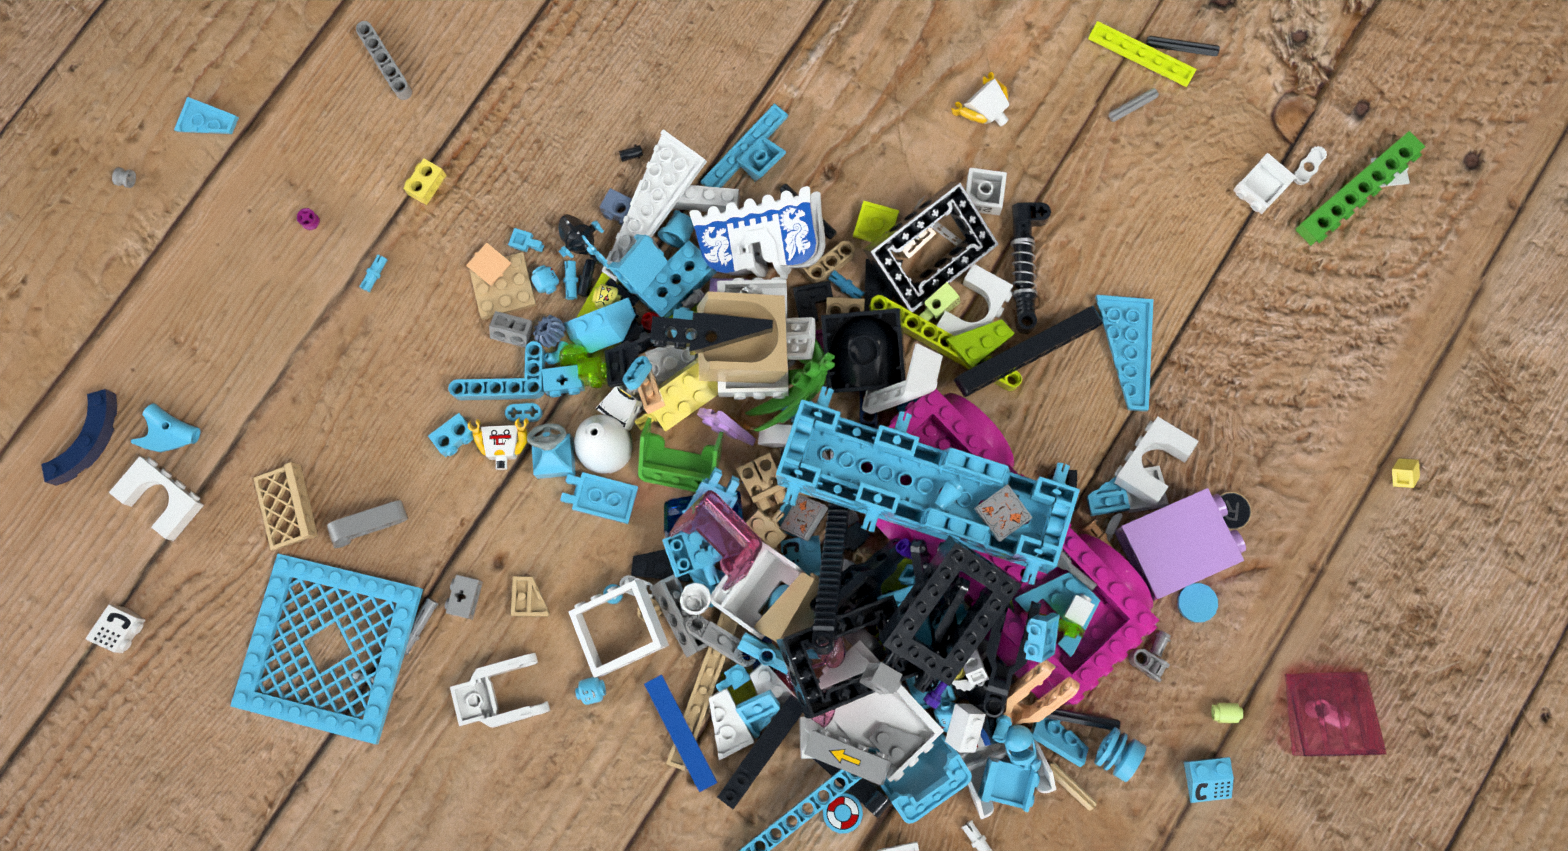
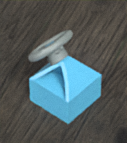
[527,423,576,479]

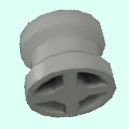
[112,167,136,188]

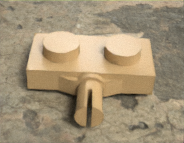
[745,508,787,549]

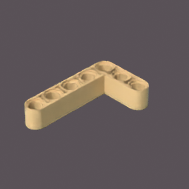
[799,241,854,284]

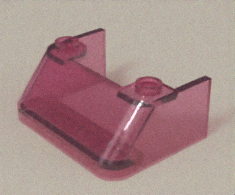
[669,490,762,591]

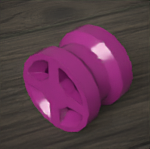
[297,208,320,230]

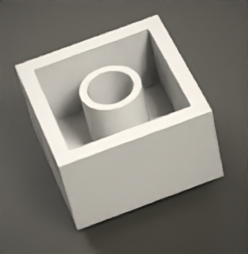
[965,168,1007,216]

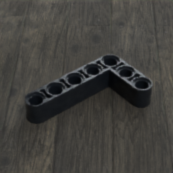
[813,759,892,819]

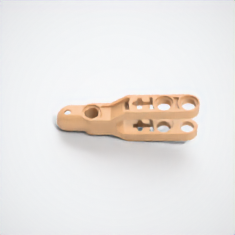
[998,659,1080,726]

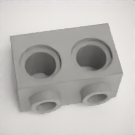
[489,311,532,348]

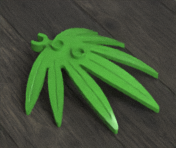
[745,339,835,432]

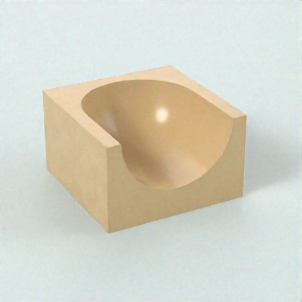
[697,291,788,384]

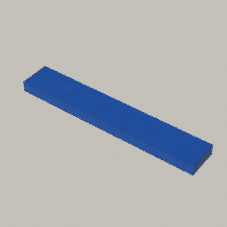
[644,674,718,792]

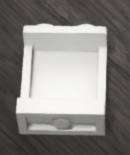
[1233,153,1296,214]

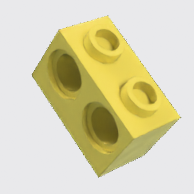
[403,159,447,205]

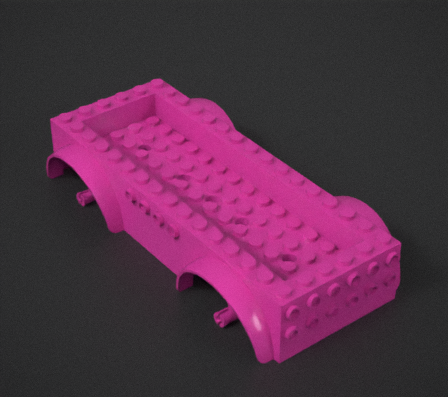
[861,389,1159,705]

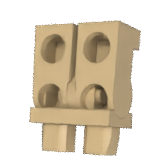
[736,453,785,512]

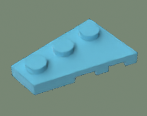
[174,97,239,134]

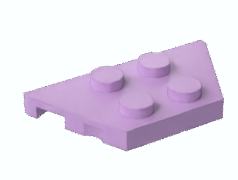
[697,408,756,446]

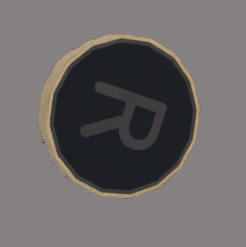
[1220,492,1252,531]

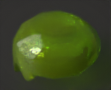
[559,344,588,368]

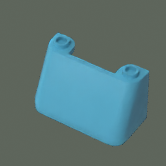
[880,733,972,824]

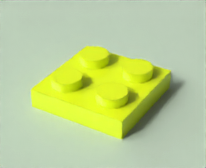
[853,201,899,242]

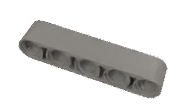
[356,21,412,100]

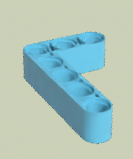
[448,341,546,400]

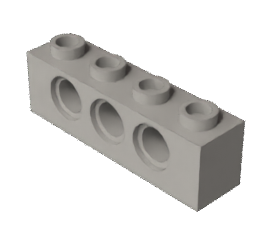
[650,574,709,658]

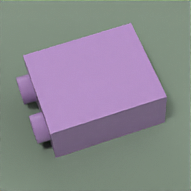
[1115,488,1246,601]

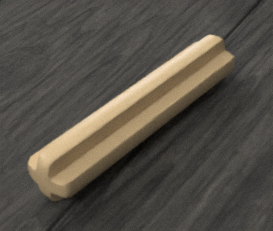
[1049,762,1097,811]

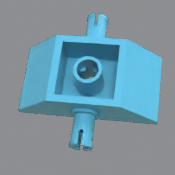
[662,507,744,586]

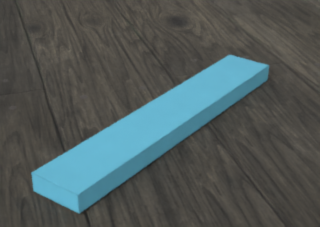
[701,103,788,188]

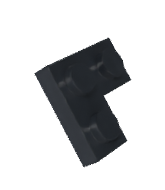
[793,280,833,322]

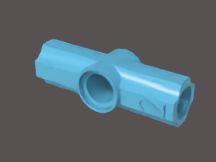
[737,632,789,676]

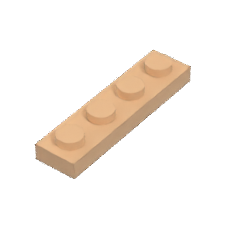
[637,352,665,414]

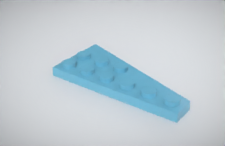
[1095,295,1154,412]

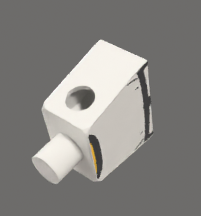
[596,386,643,431]

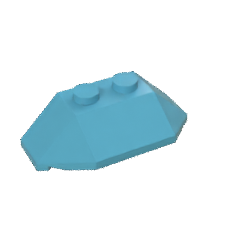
[564,298,635,353]

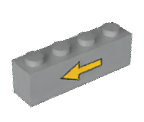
[804,728,892,785]

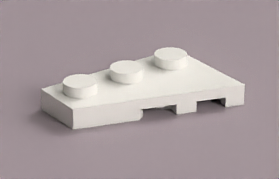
[750,664,798,722]

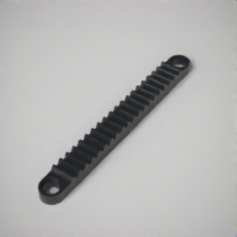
[812,502,850,655]

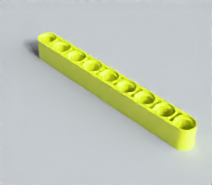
[869,295,1022,391]

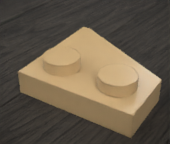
[511,576,550,617]

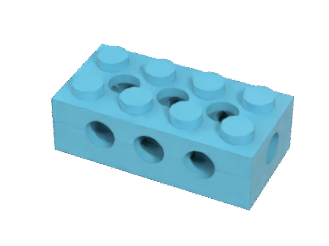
[636,241,717,317]

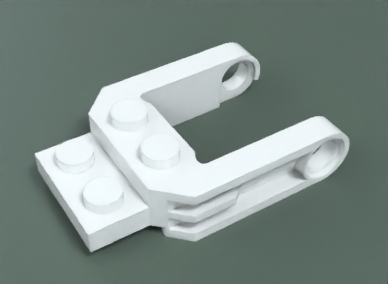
[450,653,550,728]

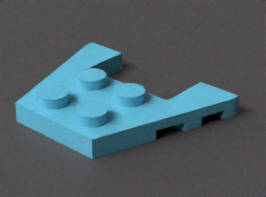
[1014,572,1100,657]

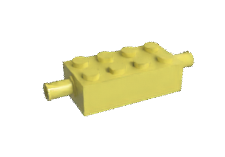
[634,358,718,432]

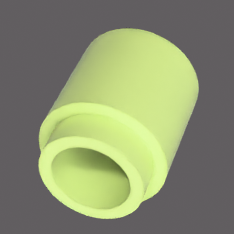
[1211,702,1243,723]

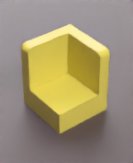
[1392,459,1420,488]

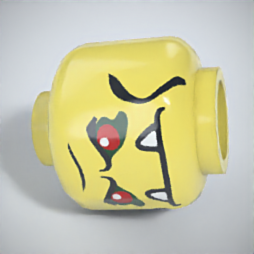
[592,284,621,309]

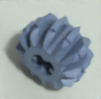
[533,315,566,348]

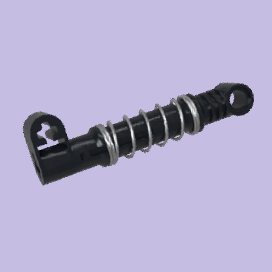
[1011,202,1051,334]

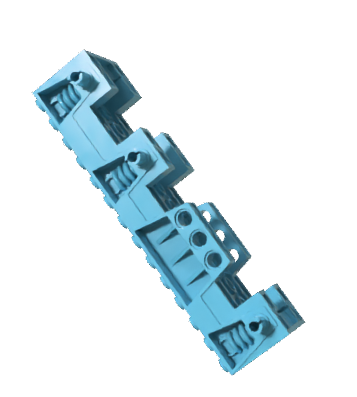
[776,386,1080,585]

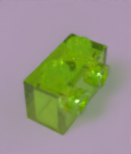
[577,357,607,388]

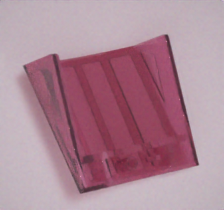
[1285,672,1387,756]

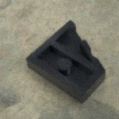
[604,342,641,388]

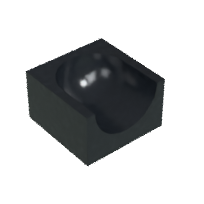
[821,308,907,393]

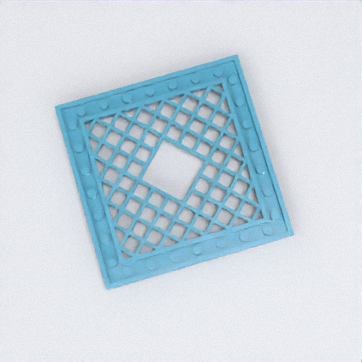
[230,554,423,744]

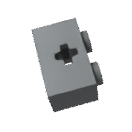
[445,575,483,620]
[859,662,902,694]

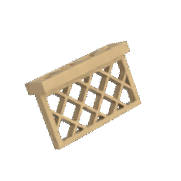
[254,462,318,551]

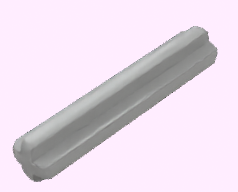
[1108,88,1159,122]

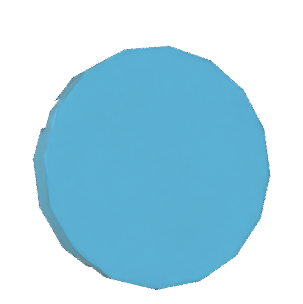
[1177,583,1218,623]

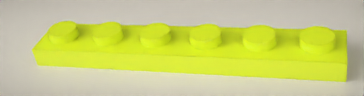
[1088,21,1196,87]

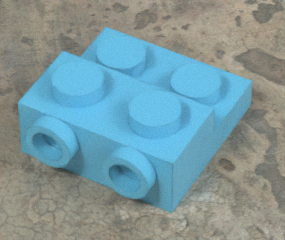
[1024,613,1060,663]

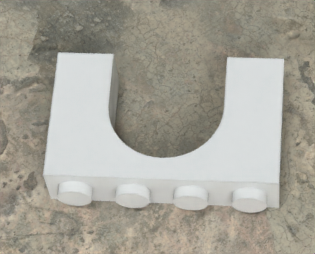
[937,264,1013,336]
[1114,417,1199,508]
[109,457,204,541]

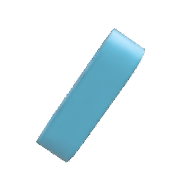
[623,356,652,390]
[505,403,543,423]

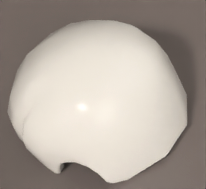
[680,582,711,615]

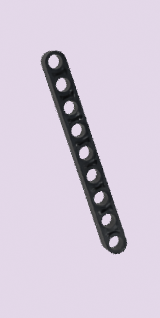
[954,306,1104,397]

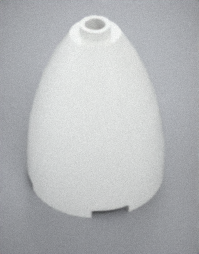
[574,415,633,474]

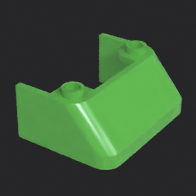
[638,417,724,492]

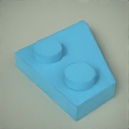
[1087,476,1130,516]
[735,689,781,739]

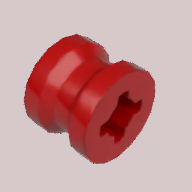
[641,312,659,332]

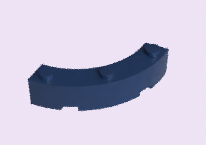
[41,389,117,486]

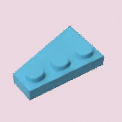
[1031,718,1089,767]

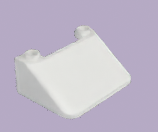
[959,729,1056,819]

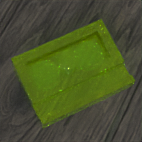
[1040,613,1085,639]

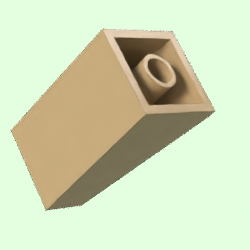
[753,572,819,643]

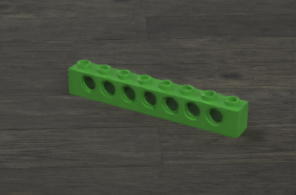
[1295,131,1425,246]

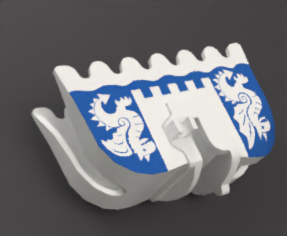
[690,186,825,279]

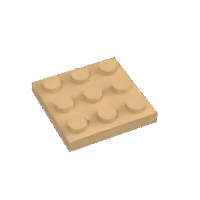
[469,252,537,320]

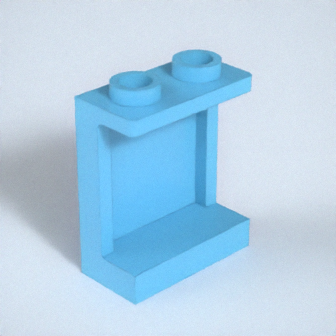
[608,234,668,295]
[978,756,1040,812]

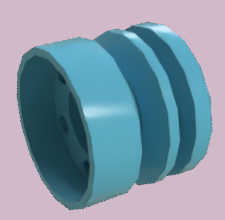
[1094,727,1147,782]

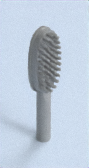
[1057,549,1097,591]

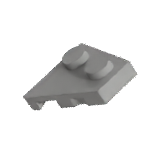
[868,724,925,768]

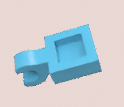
[508,228,544,252]
[715,664,751,691]

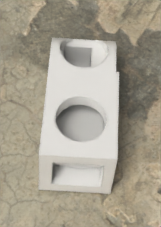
[964,649,989,686]

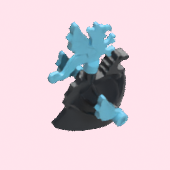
[558,214,609,269]

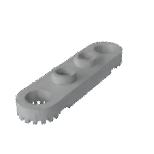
[685,615,756,667]

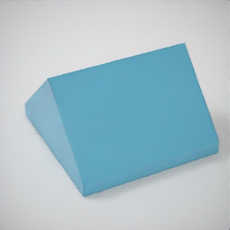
[736,136,786,182]

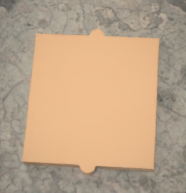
[466,243,512,286]

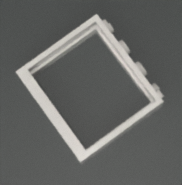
[569,578,669,678]

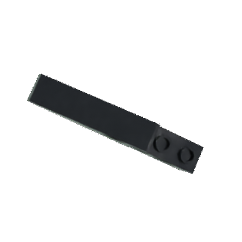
[650,312,773,355]
[717,694,803,809]

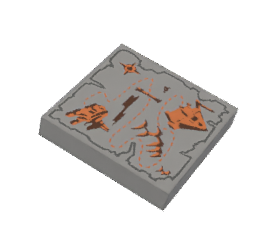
[974,484,1033,542]
[780,495,828,542]

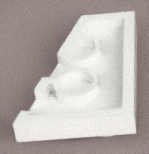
[709,688,755,760]

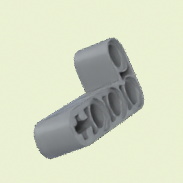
[327,500,408,548]

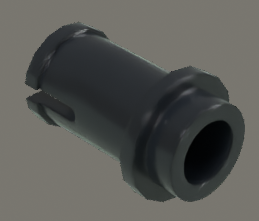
[619,144,643,162]

